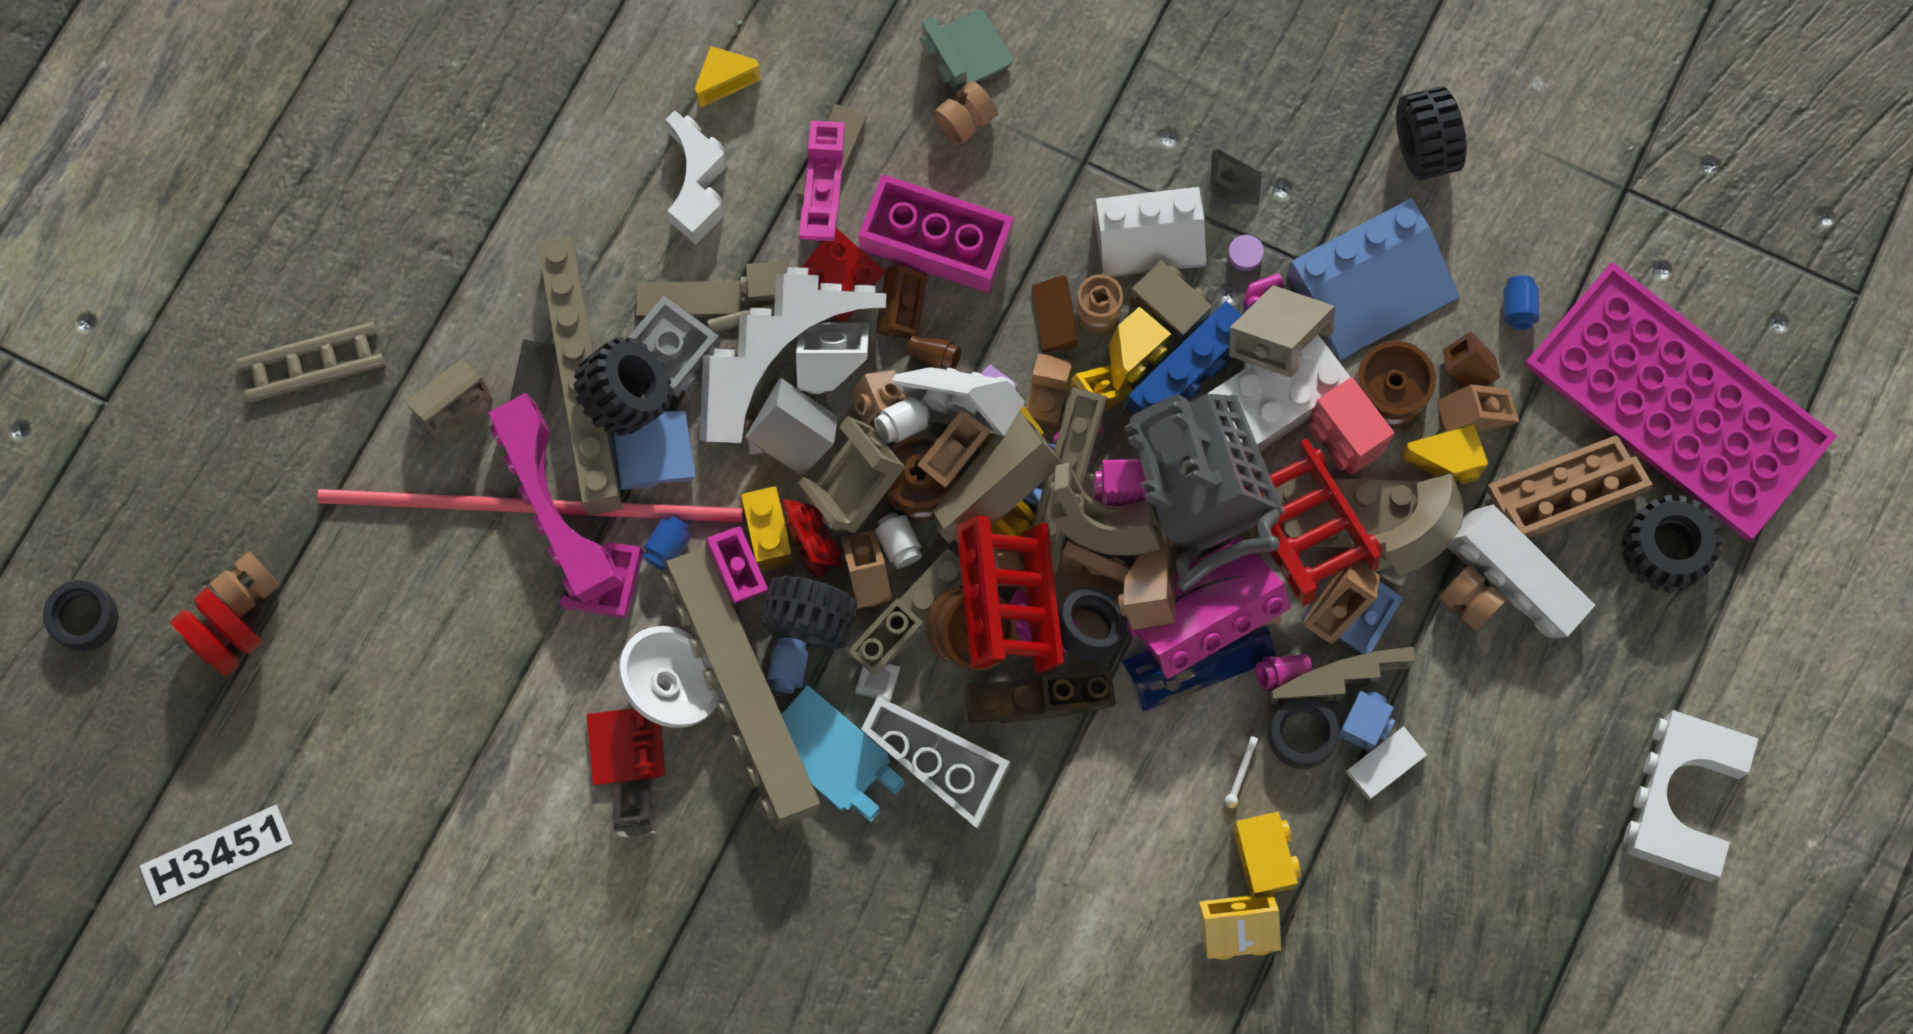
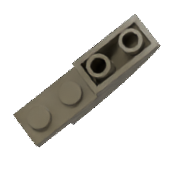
[848,548,963,676]

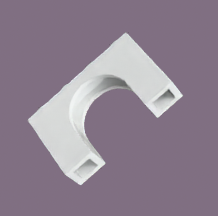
[1624,710,1758,882]

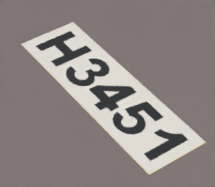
[140,804,292,905]

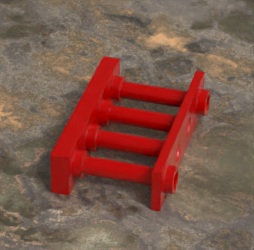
[1239,439,1382,607]
[956,515,1064,673]

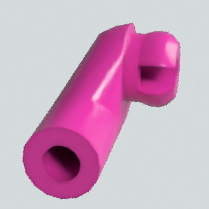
[1243,273,1285,312]

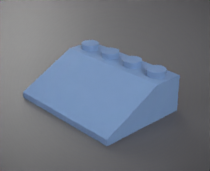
[1287,198,1460,362]

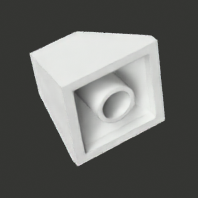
[796,322,869,394]

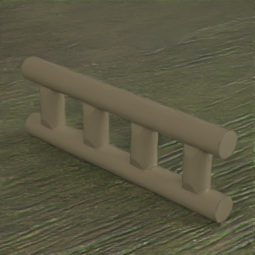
[237,321,386,404]

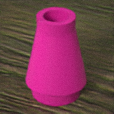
[1255,653,1312,691]

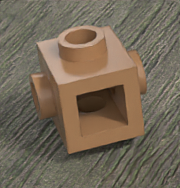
[851,370,907,427]

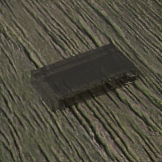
[510,339,557,414]

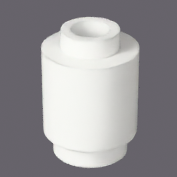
[874,397,930,443]
[875,513,922,569]

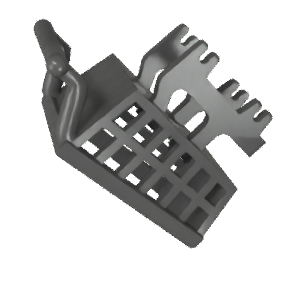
[1124,394,1285,591]

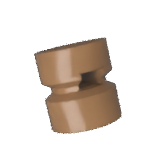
[933,81,998,146]
[1076,274,1123,334]
[210,550,280,618]
[1439,564,1508,632]

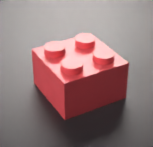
[1308,377,1395,477]

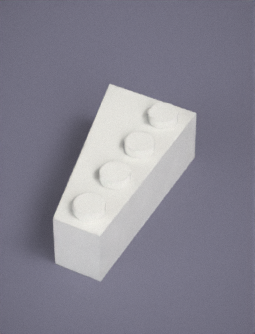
[1447,504,1595,639]
[861,697,1011,830]

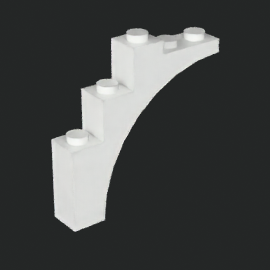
[699,267,886,443]

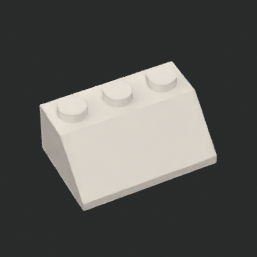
[1094,187,1206,277]
[892,367,1025,436]

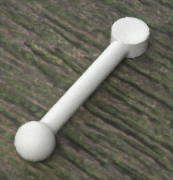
[1224,736,1258,808]

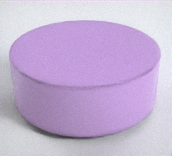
[1228,235,1264,272]

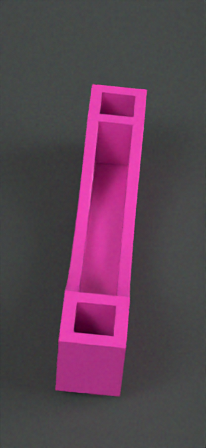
[488,393,623,603]

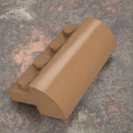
[1487,435,1653,539]

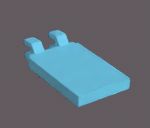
[781,685,905,823]

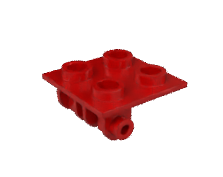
[800,229,885,322]
[781,499,844,578]
[586,706,666,786]

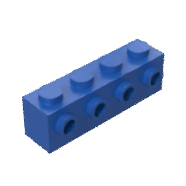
[1126,301,1242,415]

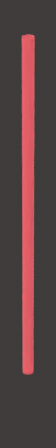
[317,489,744,523]

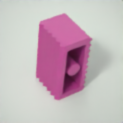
[1093,459,1147,506]

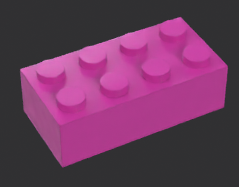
[858,174,1014,294]

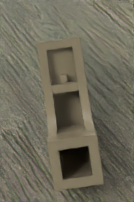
[1050,462,1161,555]
[1351,474,1463,576]

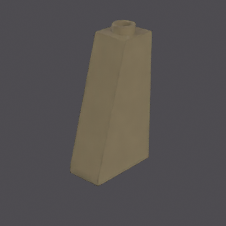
[933,411,1063,544]

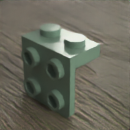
[920,9,1012,94]

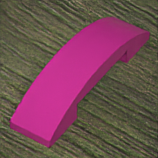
[799,121,845,241]

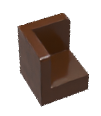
[1443,331,1500,388]

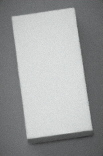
[1346,726,1427,801]

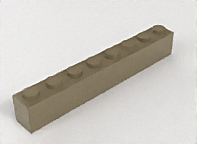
[537,236,623,516]
[661,547,820,830]

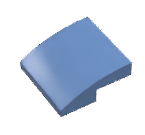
[612,411,696,490]
[1300,574,1403,655]

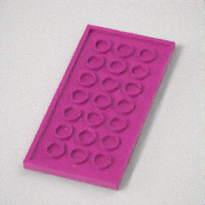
[1524,262,1837,542]

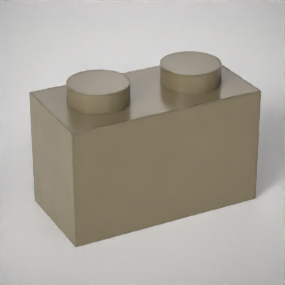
[1130,260,1212,345]

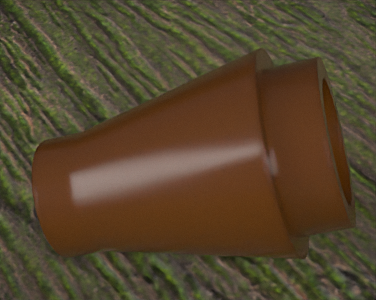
[906,335,961,370]

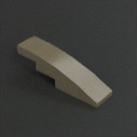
[1268,647,1415,705]

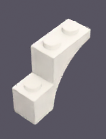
[665,111,728,245]

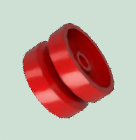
[169,586,263,678]

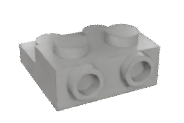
[629,295,721,397]

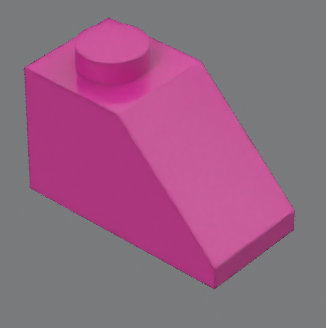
[705,526,768,604]

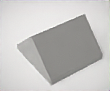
[745,378,838,476]

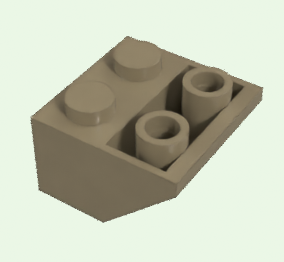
[405,358,493,443]

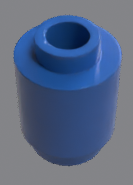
[1503,275,1540,330]
[642,516,692,572]

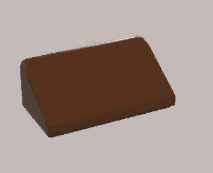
[876,263,928,339]
[1032,275,1078,352]

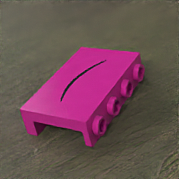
[1126,536,1291,678]

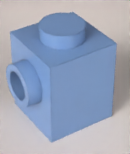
[1339,691,1395,752]

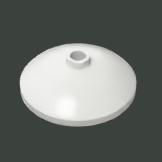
[618,626,720,728]

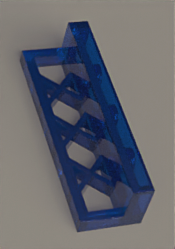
[1122,626,1275,712]

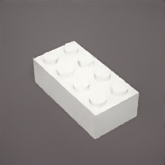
[1208,334,1350,460]

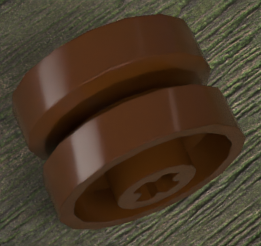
[1354,340,1436,429]
[884,433,959,522]
[925,587,1017,671]

